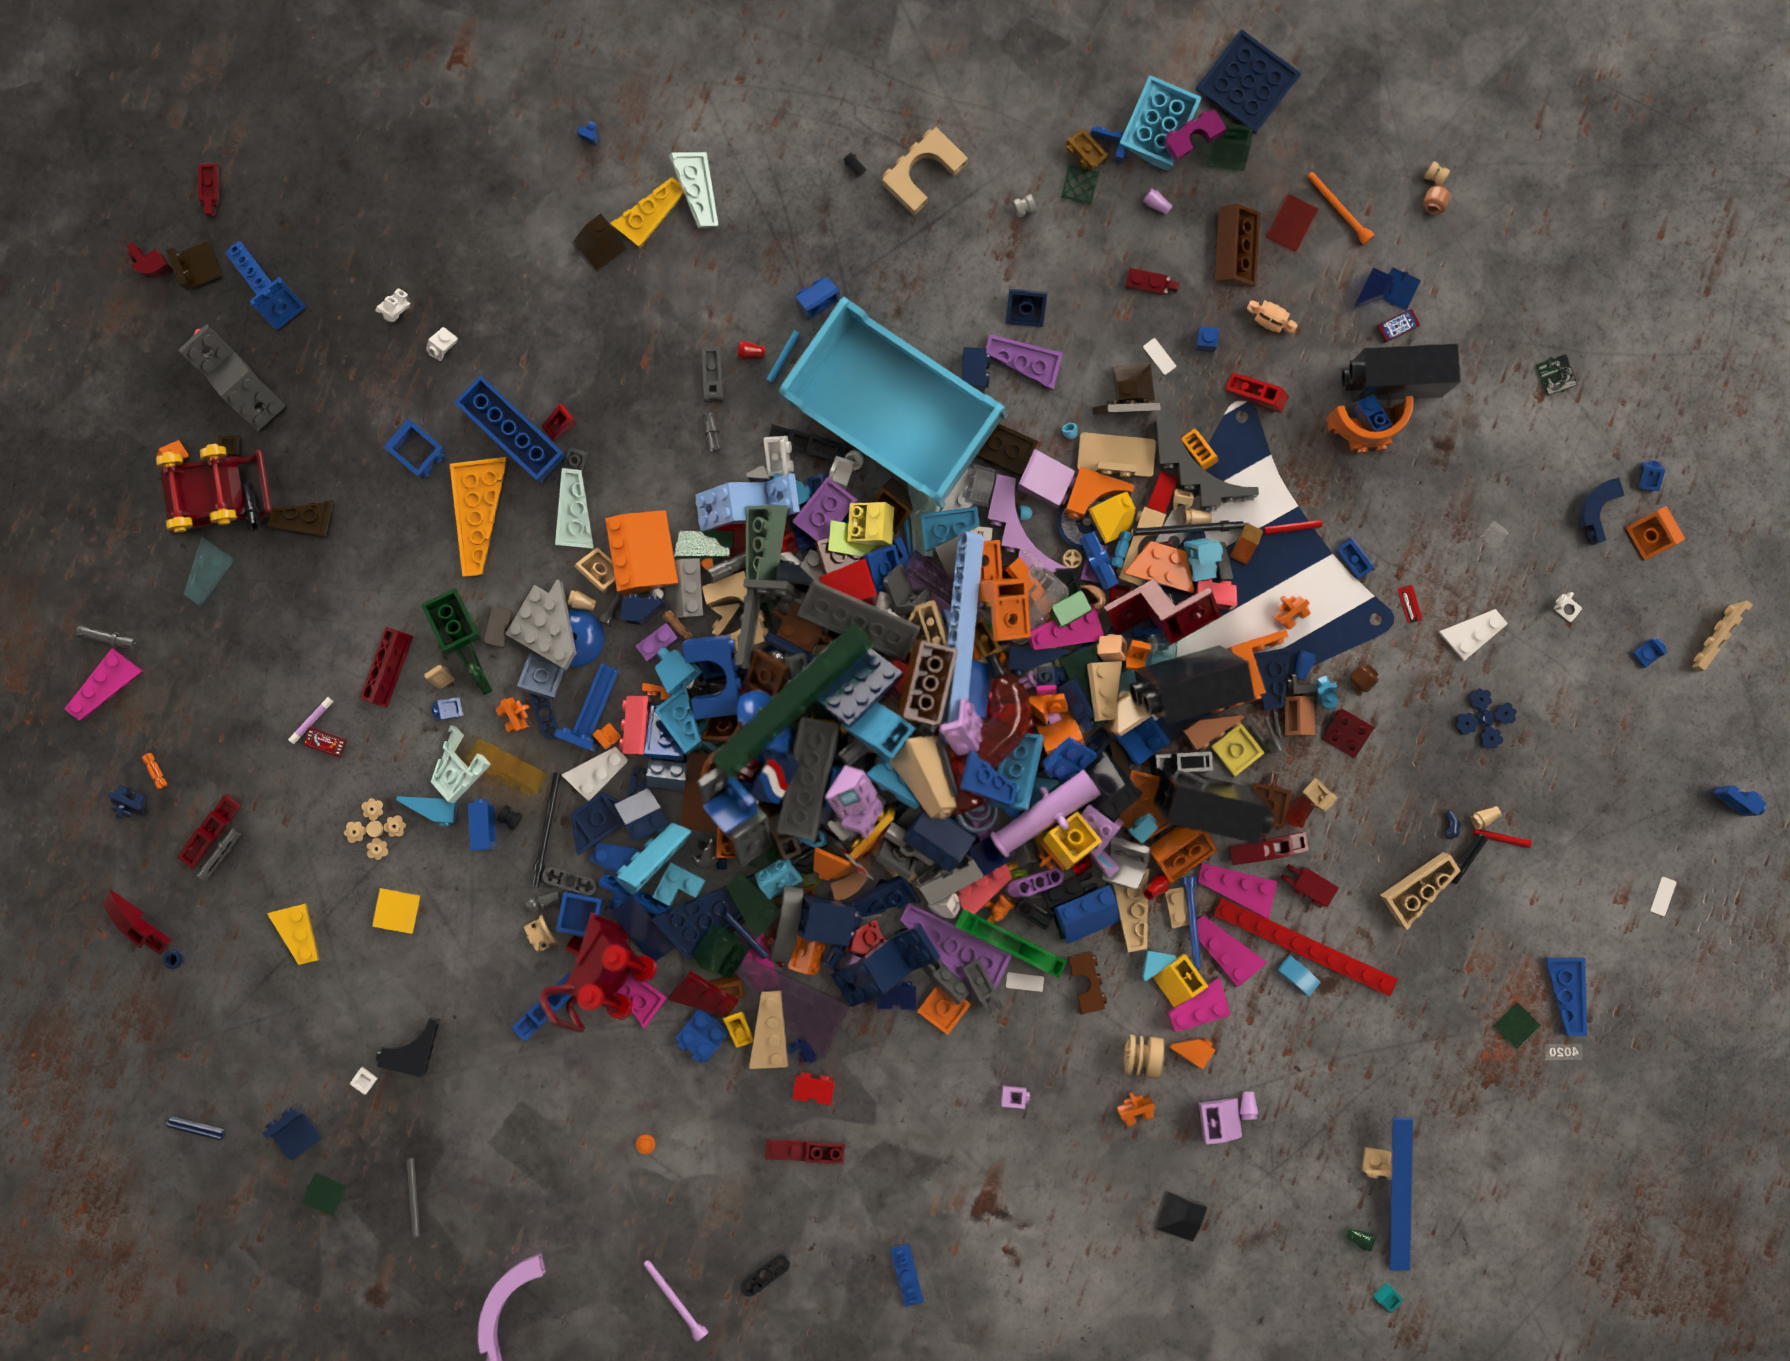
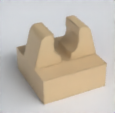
[1173,488,1194,510]

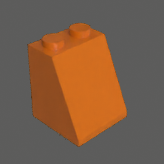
[1036,709,1085,756]

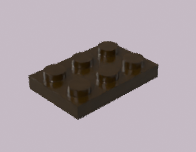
[976,424,1039,476]

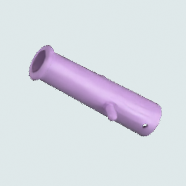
[990,769,1101,858]

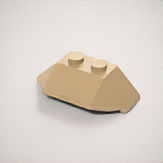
[908,600,948,652]

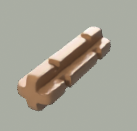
[662,610,692,642]

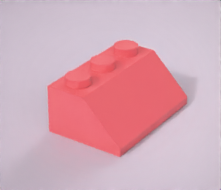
[620,696,652,756]

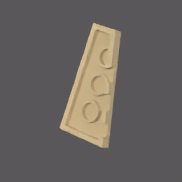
[1692,600,1753,672]
[749,991,788,1069]

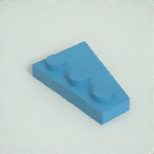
[920,506,980,553]

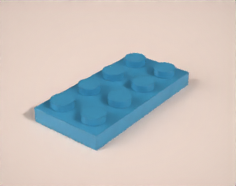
[990,732,1044,810]

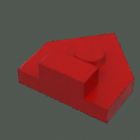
[847,919,886,958]

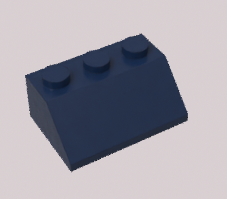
[902,809,976,873]

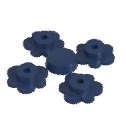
[1456,688,1517,749]

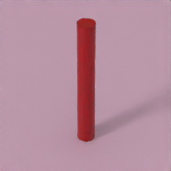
[1264,520,1322,535]
[1473,828,1532,848]

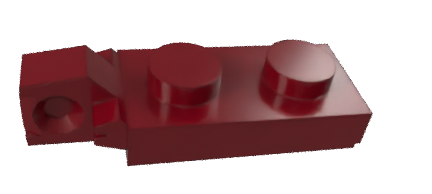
[198,163,219,217]
[1125,267,1180,295]

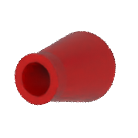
[737,340,766,359]
[1143,875,1170,900]

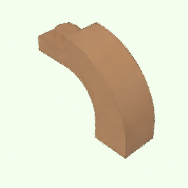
[830,835,871,901]

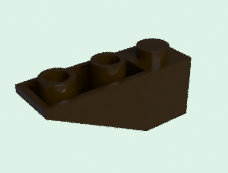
[758,802,802,861]

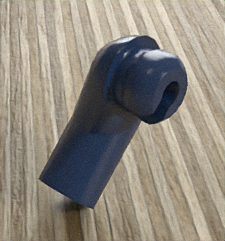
[1444,809,1461,839]

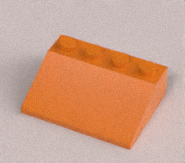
[605,510,679,596]

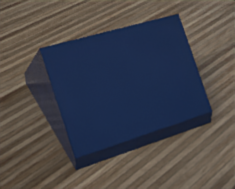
[1006,289,1047,327]

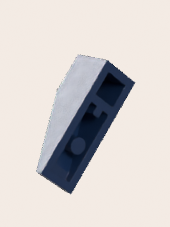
[1008,646,1068,675]

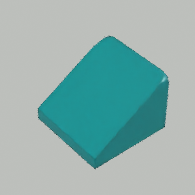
[1374,1283,1404,1314]

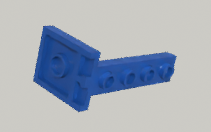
[225,241,306,331]
[554,663,619,752]

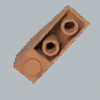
[1181,714,1245,750]

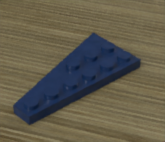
[651,873,765,961]

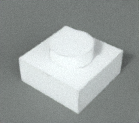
[350,1067,378,1095]

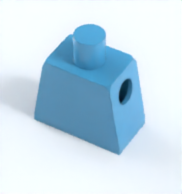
[655,647,702,695]

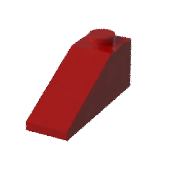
[1225,372,1289,413]

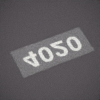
[1545,1044,1583,1060]

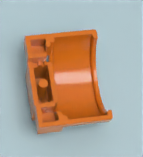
[1326,396,1414,454]

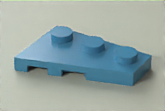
[654,686,702,755]
[866,759,921,810]

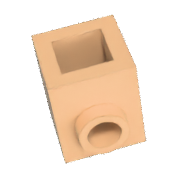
[1096,634,1128,662]

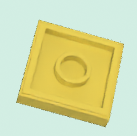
[1211,724,1264,777]

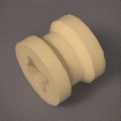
[1062,549,1082,569]

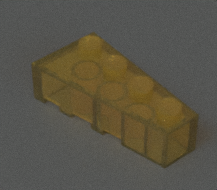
[466,736,547,795]

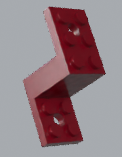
[1104,579,1221,645]

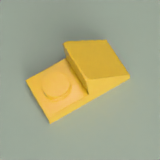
[723,1012,754,1048]

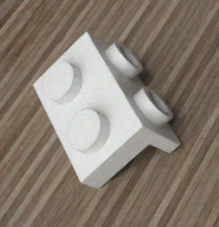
[764,436,794,476]

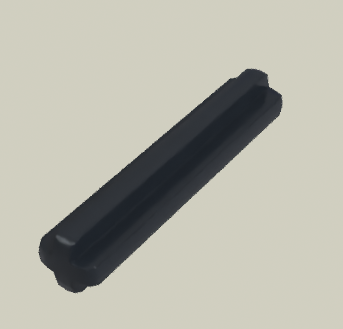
[1451,833,1488,885]

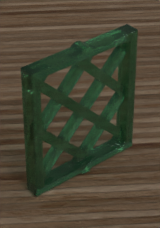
[1061,164,1099,205]

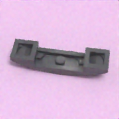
[769,885,803,963]

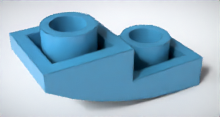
[1278,955,1321,997]

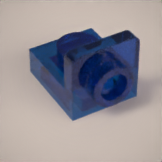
[788,1038,818,1064]

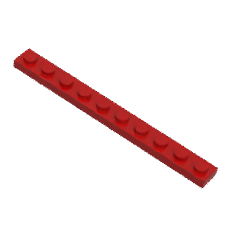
[1213,898,1398,997]

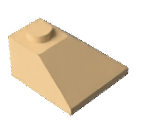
[1103,691,1152,736]

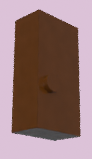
[680,752,717,833]

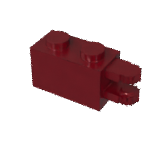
[1280,864,1339,909]

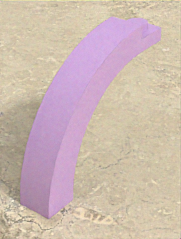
[478,1254,546,1361]

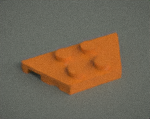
[1123,541,1194,593]

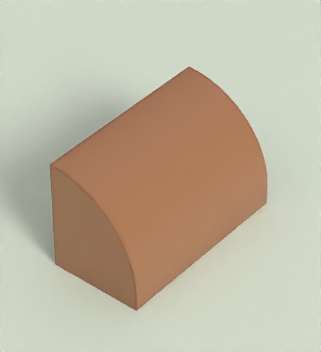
[1285,696,1315,736]

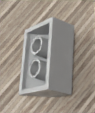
[665,558,705,619]

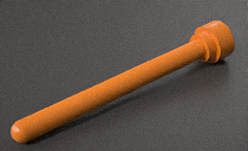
[1308,172,1375,245]

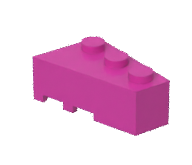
[1167,977,1231,1032]

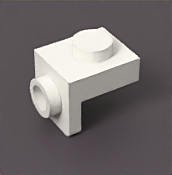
[426,327,458,361]

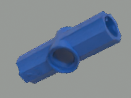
[1079,531,1119,590]

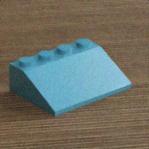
[1120,75,1202,172]
[616,823,691,896]

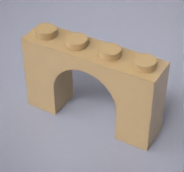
[882,127,968,216]
[702,571,770,658]

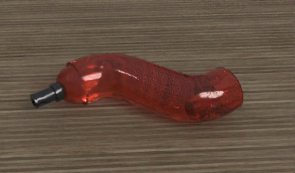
[950,653,1031,816]

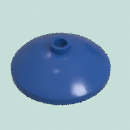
[568,610,605,667]

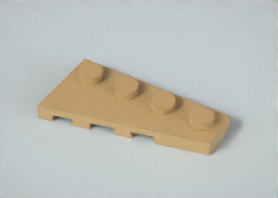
[1112,868,1149,953]

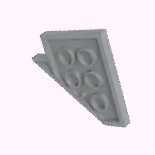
[505,579,576,670]

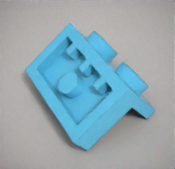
[755,858,803,899]

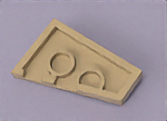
[1087,661,1122,722]

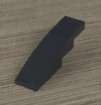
[768,424,847,462]

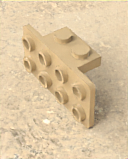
[1077,432,1156,477]

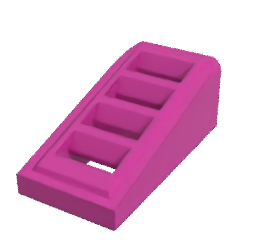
[1034,685,1056,696]

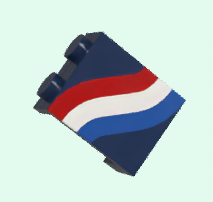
[741,748,800,804]

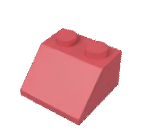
[1194,579,1237,610]

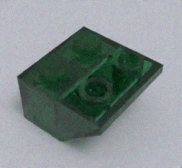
[1207,123,1253,171]
[693,924,751,978]

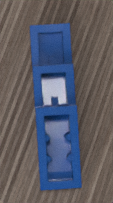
[511,972,572,1042]

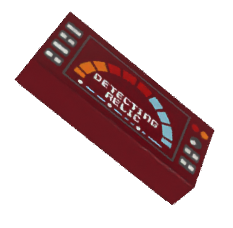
[303,727,347,758]

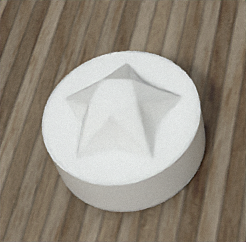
[845,450,864,470]

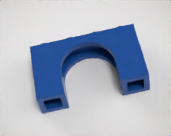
[682,634,742,719]

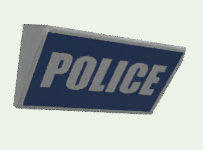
[746,466,770,482]

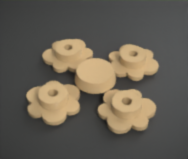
[344,798,406,860]

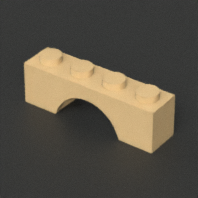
[1116,507,1166,588]

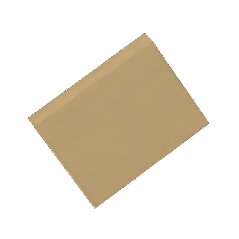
[574,547,616,595]

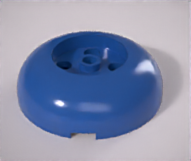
[737,691,793,764]

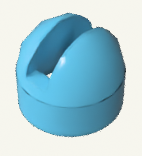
[1062,423,1078,440]
[1018,505,1032,521]

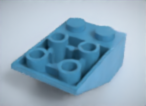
[841,702,915,762]

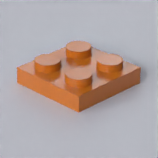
[917,985,971,1035]

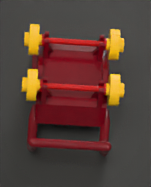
[156,444,272,534]

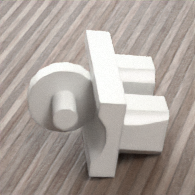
[375,289,410,322]

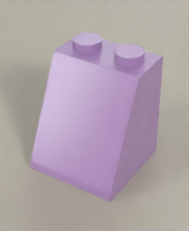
[1017,449,1076,508]

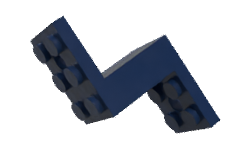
[831,924,941,1007]

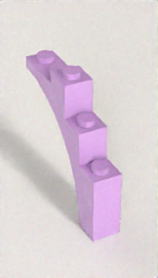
[987,474,1070,577]

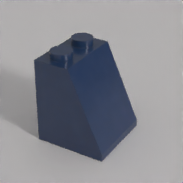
[798,893,858,946]

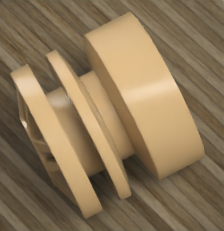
[1123,1034,1164,1079]

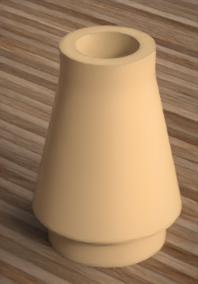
[1183,508,1212,525]
[567,590,597,611]
[1471,806,1501,830]

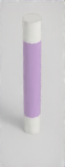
[288,697,334,744]

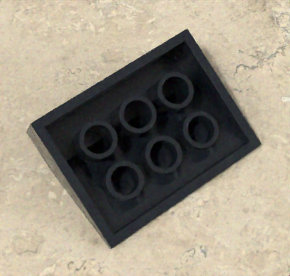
[1065,749,1142,821]

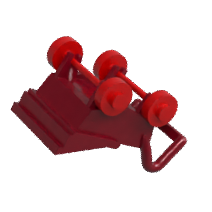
[539,912,657,1033]

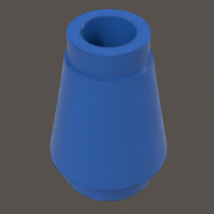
[1295,650,1316,680]

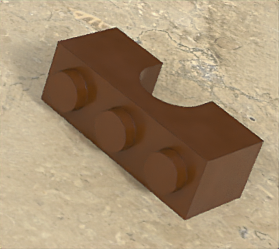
[1067,951,1107,1014]

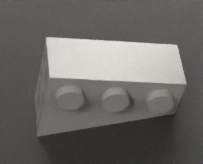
[912,854,984,905]

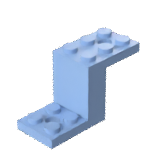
[695,474,800,532]

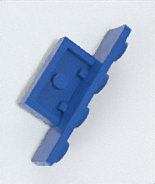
[598,873,673,915]

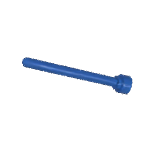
[1181,877,1201,970]

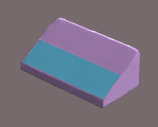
[1087,850,1120,877]

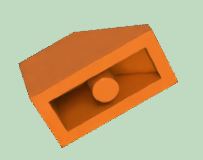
[1168,1037,1215,1069]

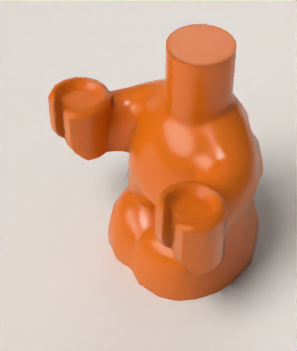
[985,893,1016,923]

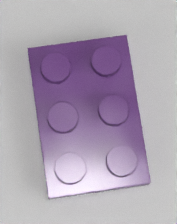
[792,477,858,541]

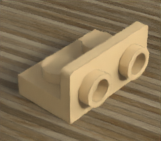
[1362,1147,1392,1181]

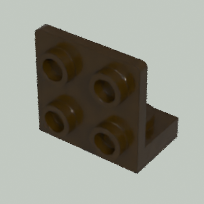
[166,242,222,290]

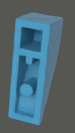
[396,796,458,826]

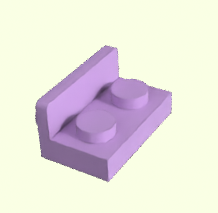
[841,797,883,839]

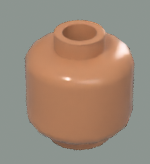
[1423,186,1451,215]

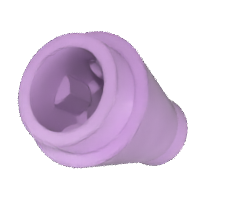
[1143,188,1172,214]
[1240,1092,1259,1120]

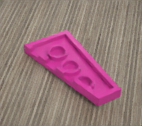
[1028,603,1104,650]
[65,648,144,721]
[1197,863,1277,919]

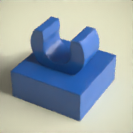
[577,121,599,146]

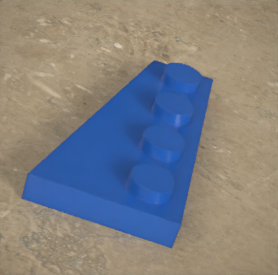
[1545,957,1587,1036]

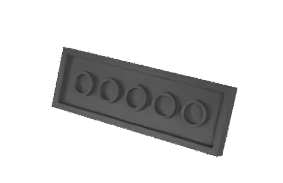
[797,580,921,661]
[777,717,840,841]

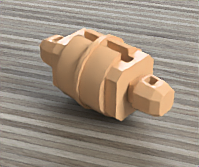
[1246,301,1298,333]

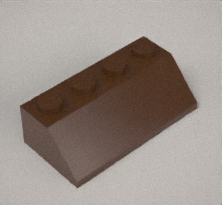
[1215,203,1260,287]
[897,640,958,726]

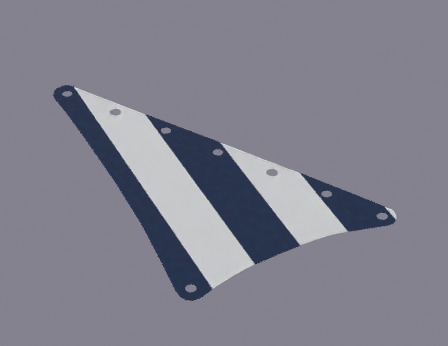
[1021,401,1394,813]

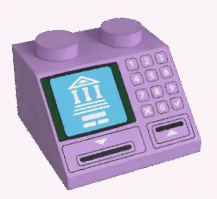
[825,765,878,819]

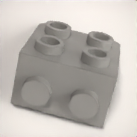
[1102,837,1150,890]

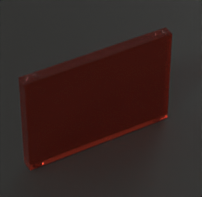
[1266,194,1318,252]

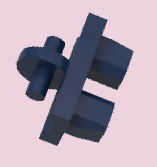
[108,785,147,820]

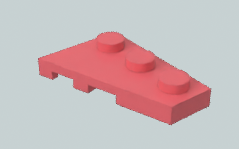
[956,861,1013,914]

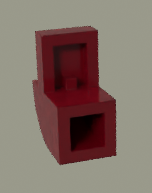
[126,242,172,278]

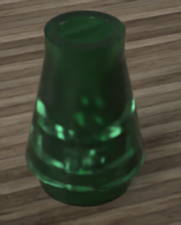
[1346,1227,1377,1252]

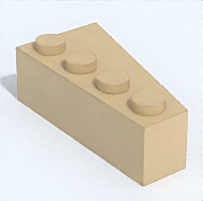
[1380,852,1460,930]

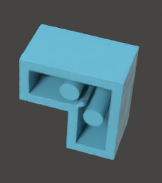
[1184,538,1223,581]
[652,862,706,906]

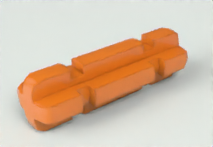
[142,753,167,789]

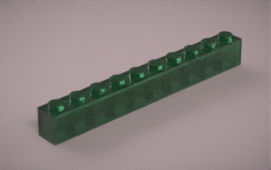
[711,623,873,780]

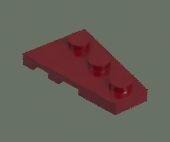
[668,971,738,1017]

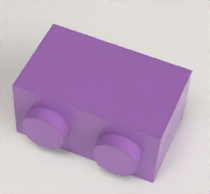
[636,623,680,663]

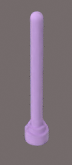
[644,1261,708,1342]

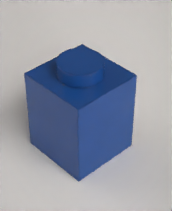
[1195,326,1219,352]

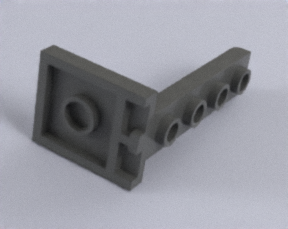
[735,579,802,669]

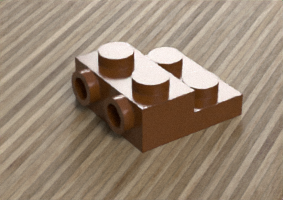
[743,649,789,702]

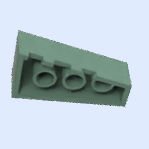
[746,505,788,581]

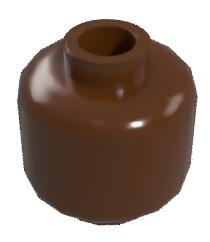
[1350,664,1379,692]

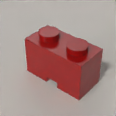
[792,1072,835,1106]

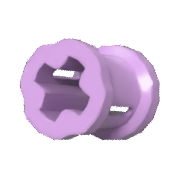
[1013,671,1038,695]

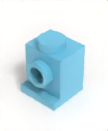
[1126,813,1159,844]

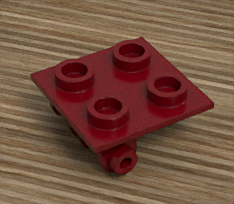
[1321,708,1375,758]

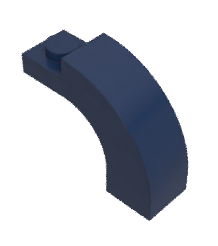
[1579,477,1625,545]

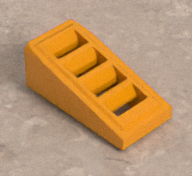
[1181,428,1218,470]

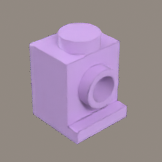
[1001,1085,1030,1109]

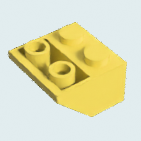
[847,502,894,545]

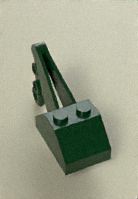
[421,588,492,695]

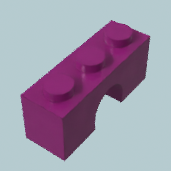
[1164,109,1227,163]

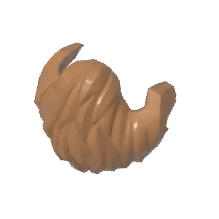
[1080,585,1106,616]

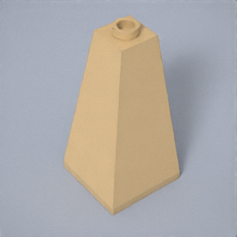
[890,736,956,819]

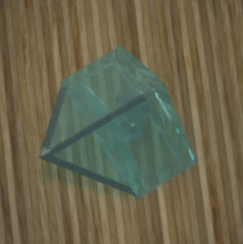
[1146,634,1178,666]

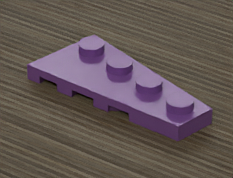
[986,334,1063,391]

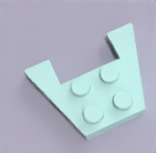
[431,725,491,803]

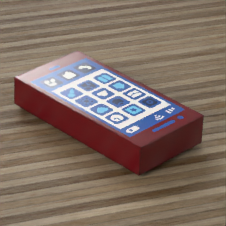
[1377,309,1420,343]

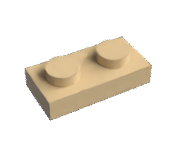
[1165,887,1189,928]

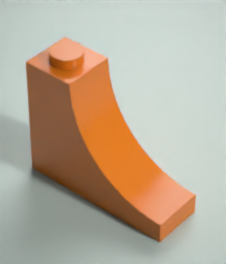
[1064,467,1135,520]

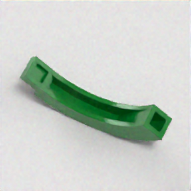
[955,909,1067,978]

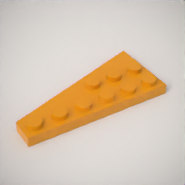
[450,457,508,578]

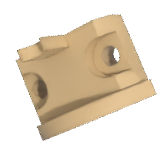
[524,915,558,953]

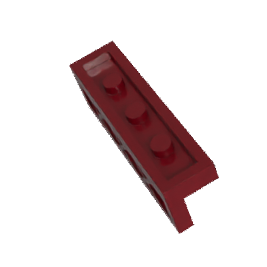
[360,627,414,708]

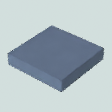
[517,653,565,700]

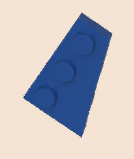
[960,750,1017,806]
[589,842,644,875]

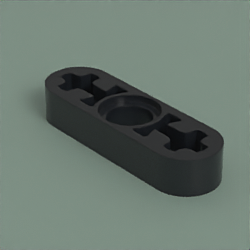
[740,1254,790,1297]

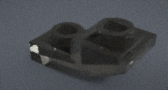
[686,681,725,704]

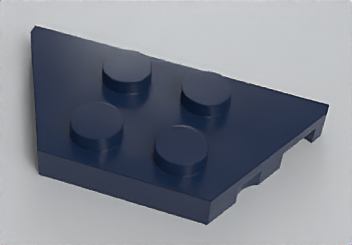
[571,792,623,856]

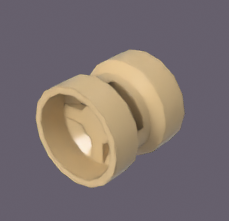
[1424,161,1450,186]

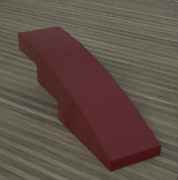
[177,794,242,869]

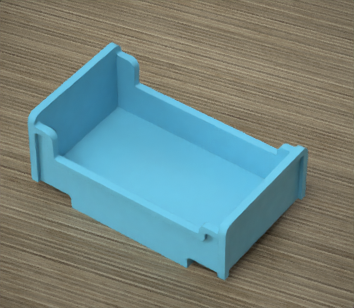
[779,297,1008,509]

